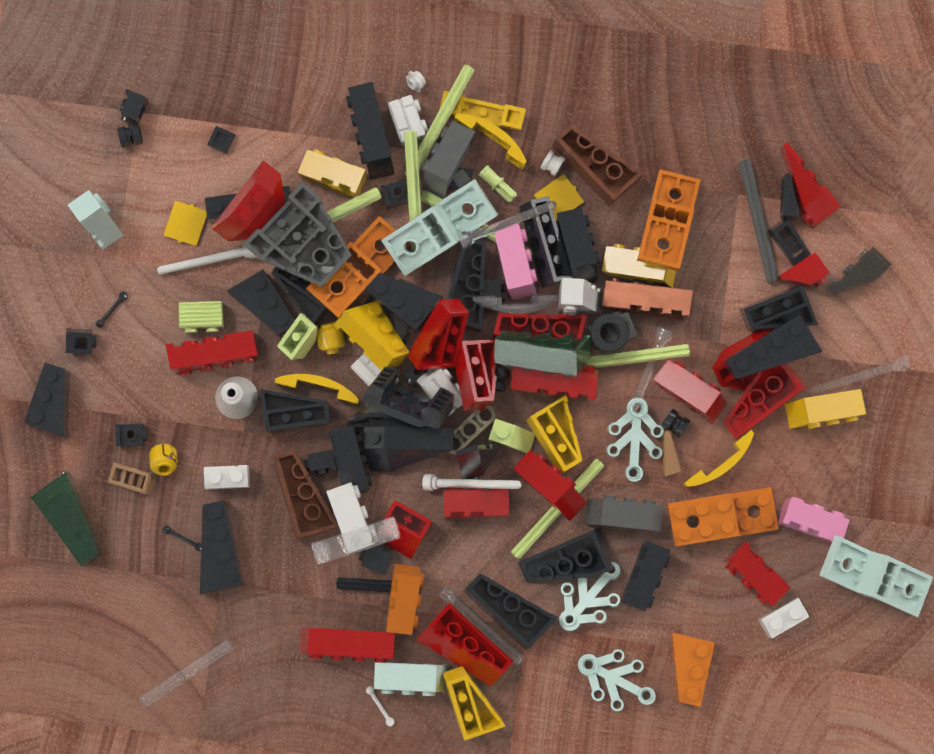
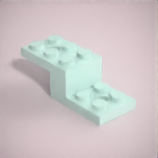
[381,179,498,276]
[819,535,933,617]

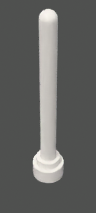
[157,245,257,275]
[422,474,522,491]

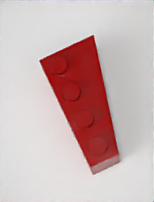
[492,313,587,360]
[165,330,259,376]
[511,358,599,400]
[416,603,514,686]

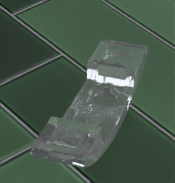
[473,294,559,314]
[311,517,401,565]

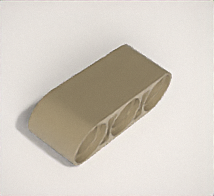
[448,406,495,455]

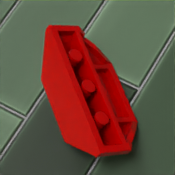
[211,160,286,242]
[712,328,775,390]

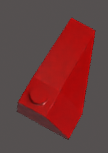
[781,142,841,229]

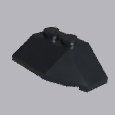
[346,402,432,429]

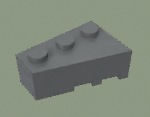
[421,120,475,199]
[585,495,663,532]

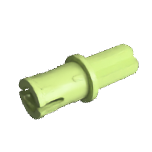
[479,165,517,202]

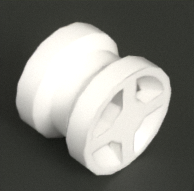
[540,150,565,177]

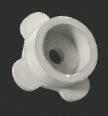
[406,71,426,93]

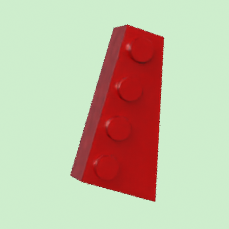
[300,627,395,663]

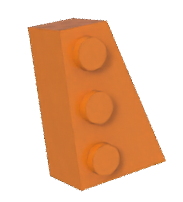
[386,564,424,635]
[670,632,715,707]

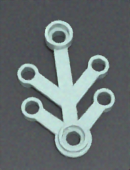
[606,398,664,482]
[559,562,621,631]
[578,649,656,711]

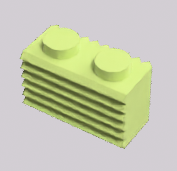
[179,301,224,334]

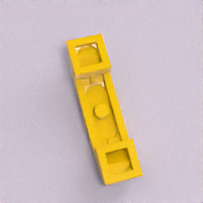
[439,91,526,130]
[454,113,526,171]
[274,374,360,405]
[682,430,754,488]

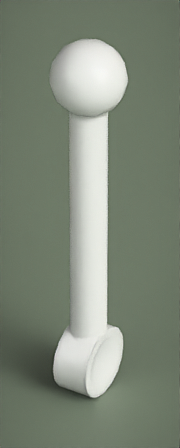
[366,686,394,726]

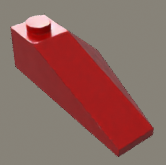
[723,363,808,440]

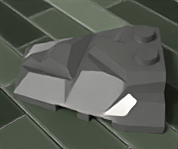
[243,182,352,287]

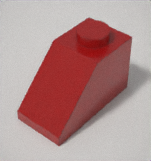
[778,252,830,288]

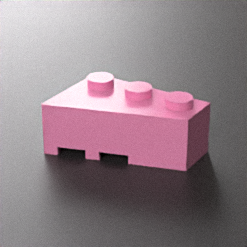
[494,223,537,300]
[778,497,850,543]

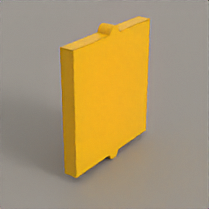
[534,174,584,222]
[163,201,207,247]

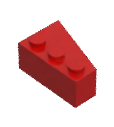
[724,541,790,606]

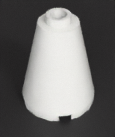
[215,376,258,419]

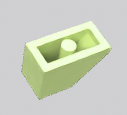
[277,313,317,360]
[489,419,535,454]

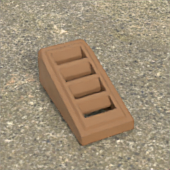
[663,431,682,477]
[107,462,157,495]

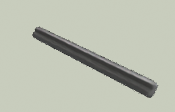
[739,159,779,283]

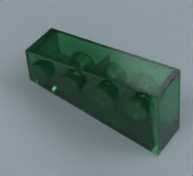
[494,331,591,377]
[30,471,103,567]

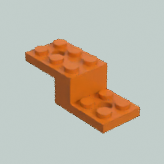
[637,169,701,271]
[306,216,411,318]
[667,487,779,547]

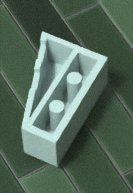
[68,190,124,250]
[374,663,451,696]

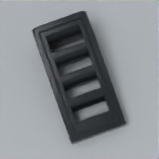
[780,173,800,220]
[768,219,811,266]

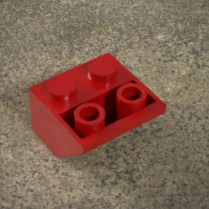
[375,500,433,559]

